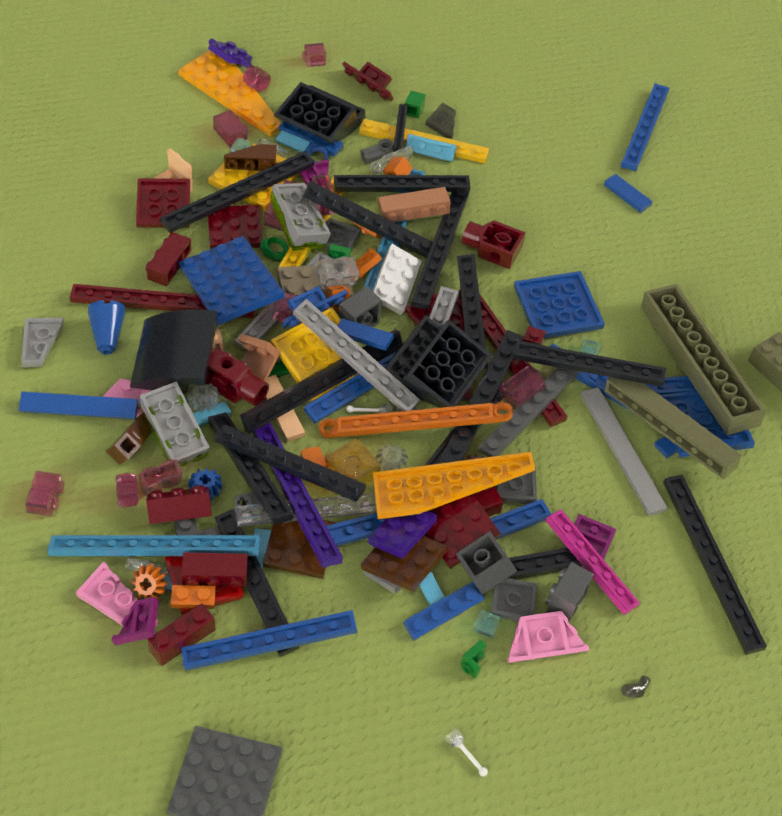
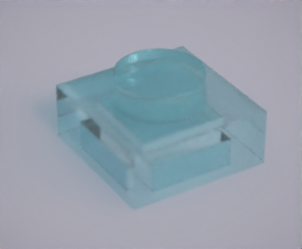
[231,138,253,152]
[580,339,601,355]
[473,610,500,638]

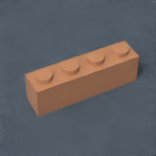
[378,187,450,222]

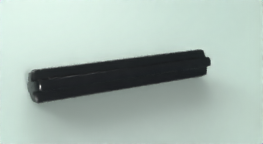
[393,104,408,153]

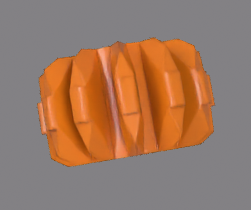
[130,564,168,599]

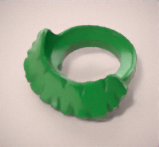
[260,237,288,262]

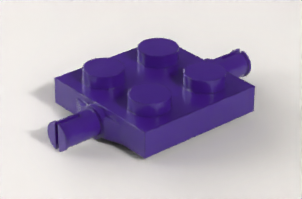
[208,38,252,69]

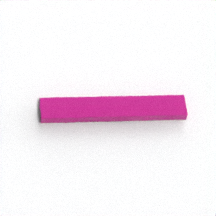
[545,509,640,615]

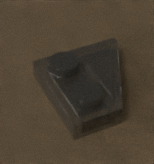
[425,103,456,139]

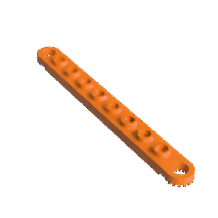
[319,402,513,438]

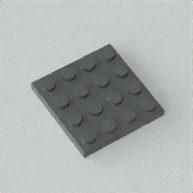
[166,726,283,816]

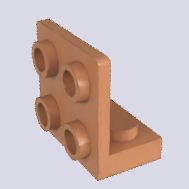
[238,334,281,382]

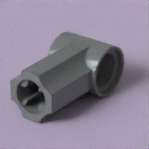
[360,138,393,164]

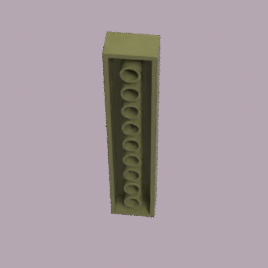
[641,284,766,435]

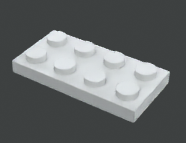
[372,244,422,315]

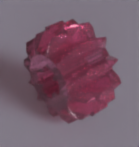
[243,65,271,92]
[115,473,139,508]

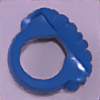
[305,143,329,163]

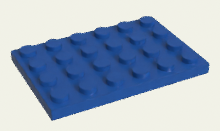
[178,236,285,326]

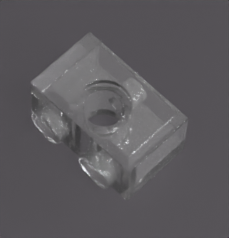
[316,256,360,288]

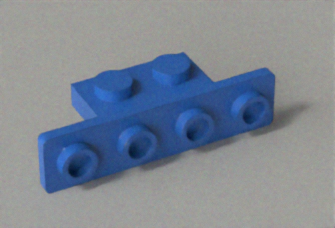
[282,286,348,328]

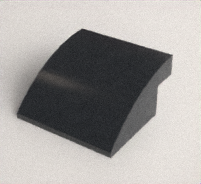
[274,82,365,143]
[130,310,218,394]
[385,315,492,408]

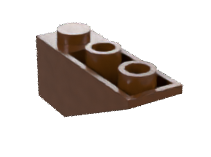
[224,144,276,171]
[106,411,154,465]

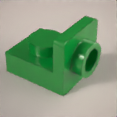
[329,244,353,268]
[460,640,487,679]

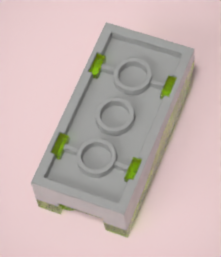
[271,183,331,251]
[139,381,210,469]

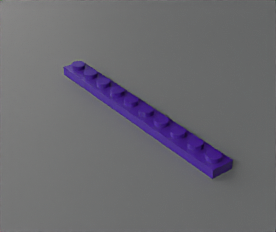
[252,423,343,568]

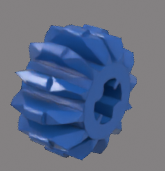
[188,467,223,501]

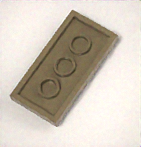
[276,265,353,302]

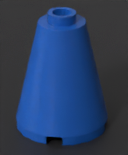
[87,300,126,355]

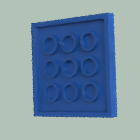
[513,271,605,338]
[661,391,755,457]

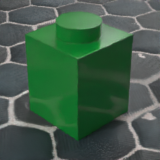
[405,90,426,119]

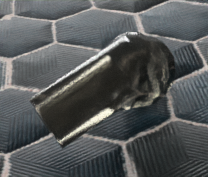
[621,675,651,698]

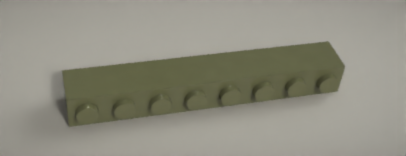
[605,377,742,479]

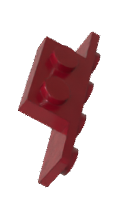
[342,61,394,101]

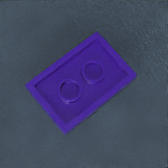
[368,511,437,559]

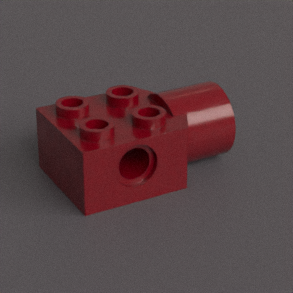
[461,220,526,269]
[205,348,269,407]

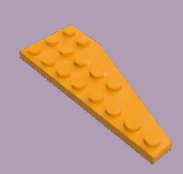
[178,50,281,137]
[373,452,535,519]

